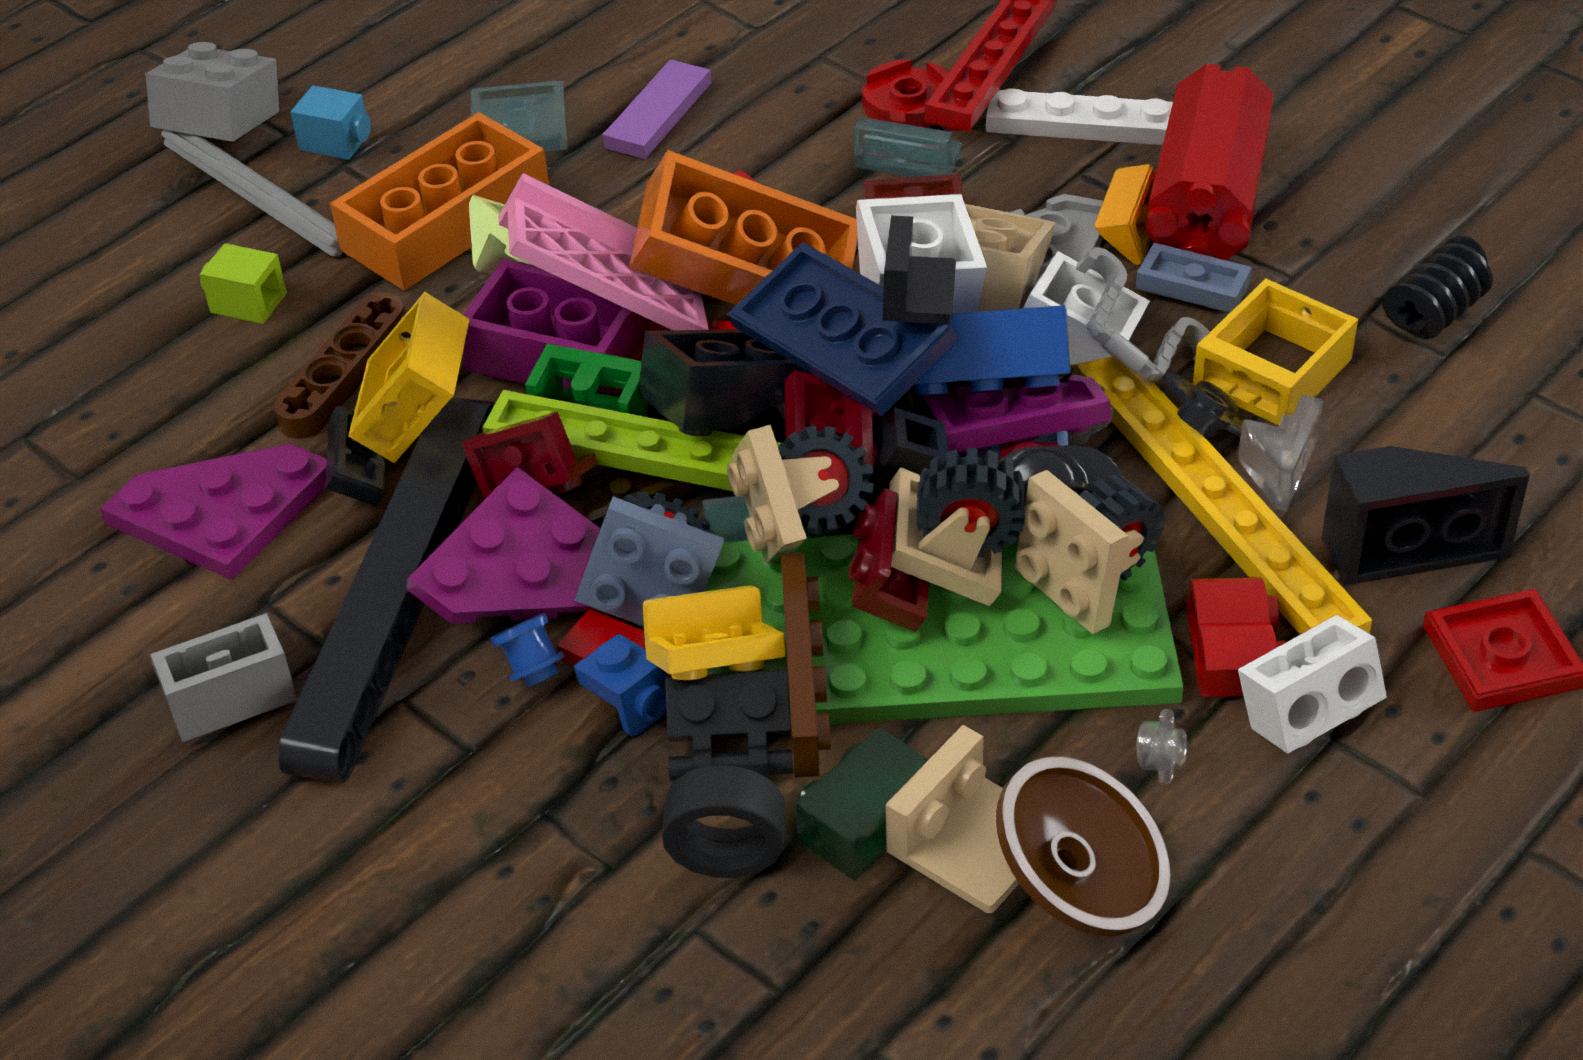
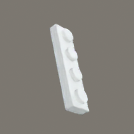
[986,89,1173,145]

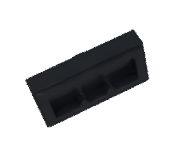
[325,406,385,507]

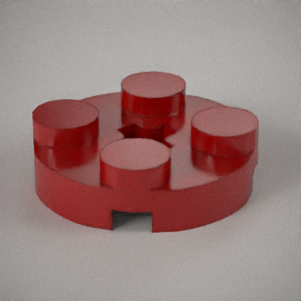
[862,60,949,137]

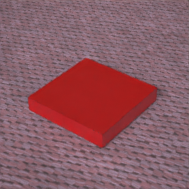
[1422,588,1583,712]

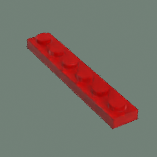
[924,0,1057,132]

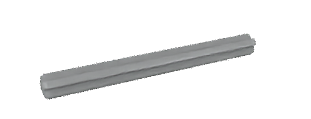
[161,129,343,257]

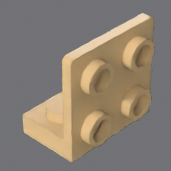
[886,725,1019,913]

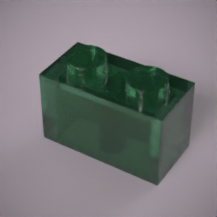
[795,727,929,881]

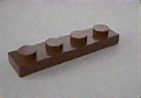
[781,553,831,778]

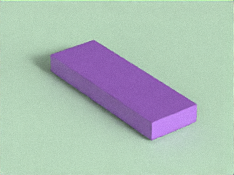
[603,59,711,159]

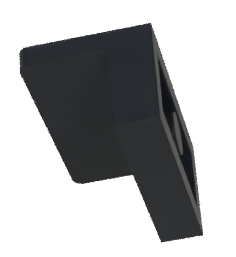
[882,215,956,324]

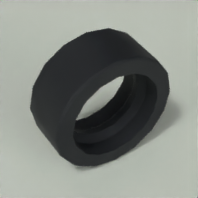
[662,766,785,878]

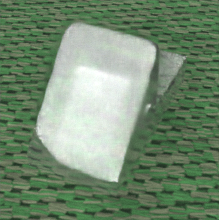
[1238,394,1324,512]

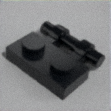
[665,670,793,781]

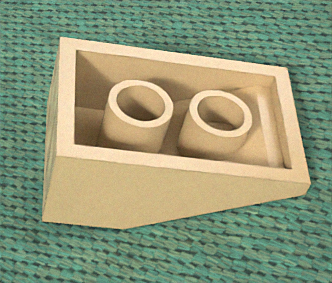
[965,204,1056,312]

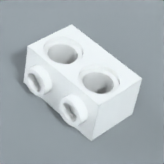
[1238,615,1387,754]

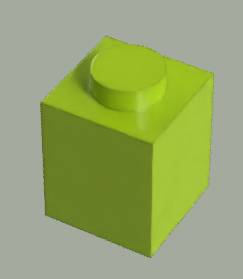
[200,243,287,324]

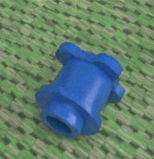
[490,613,564,687]

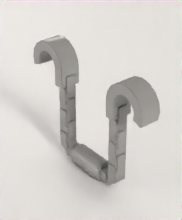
[1076,247,1210,382]

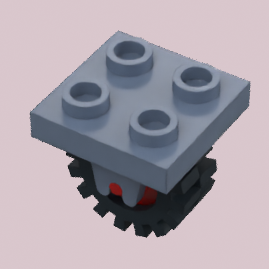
[574,492,724,626]

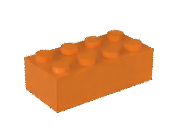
[330,112,549,291]
[629,150,858,305]

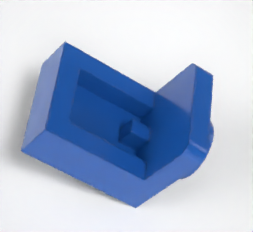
[574,633,669,737]

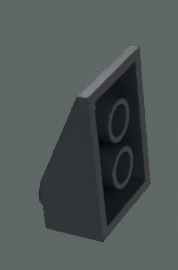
[638,329,811,436]
[1321,446,1530,585]

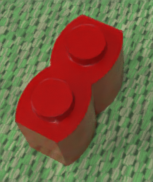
[1186,577,1285,697]

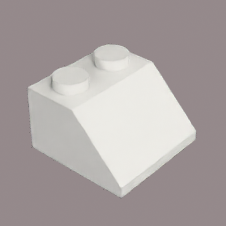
[856,194,987,314]
[1023,251,1150,366]

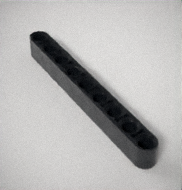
[278,397,495,783]

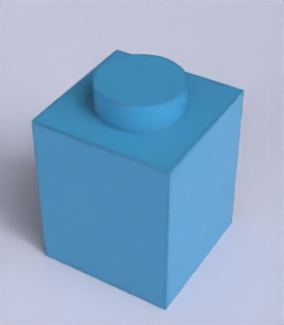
[291,85,371,160]

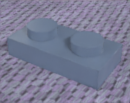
[1136,243,1252,313]

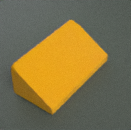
[1094,164,1155,265]

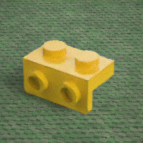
[643,585,785,680]

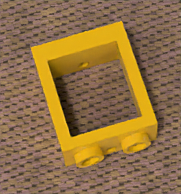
[1193,278,1358,428]
[348,291,469,463]

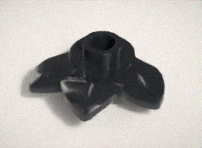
[1163,371,1255,440]

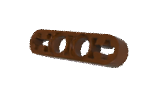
[274,292,406,439]

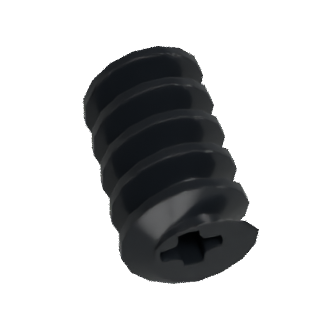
[1382,235,1493,340]

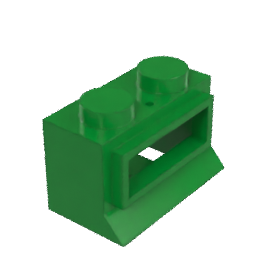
[525,343,649,417]

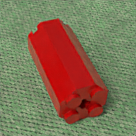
[1146,63,1274,260]

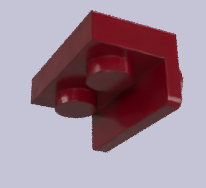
[461,411,598,500]

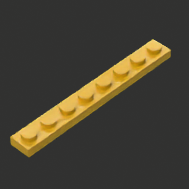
[1072,356,1372,635]

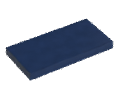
[727,242,959,417]

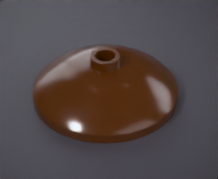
[996,756,1170,936]

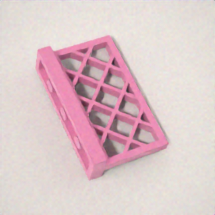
[499,173,709,330]

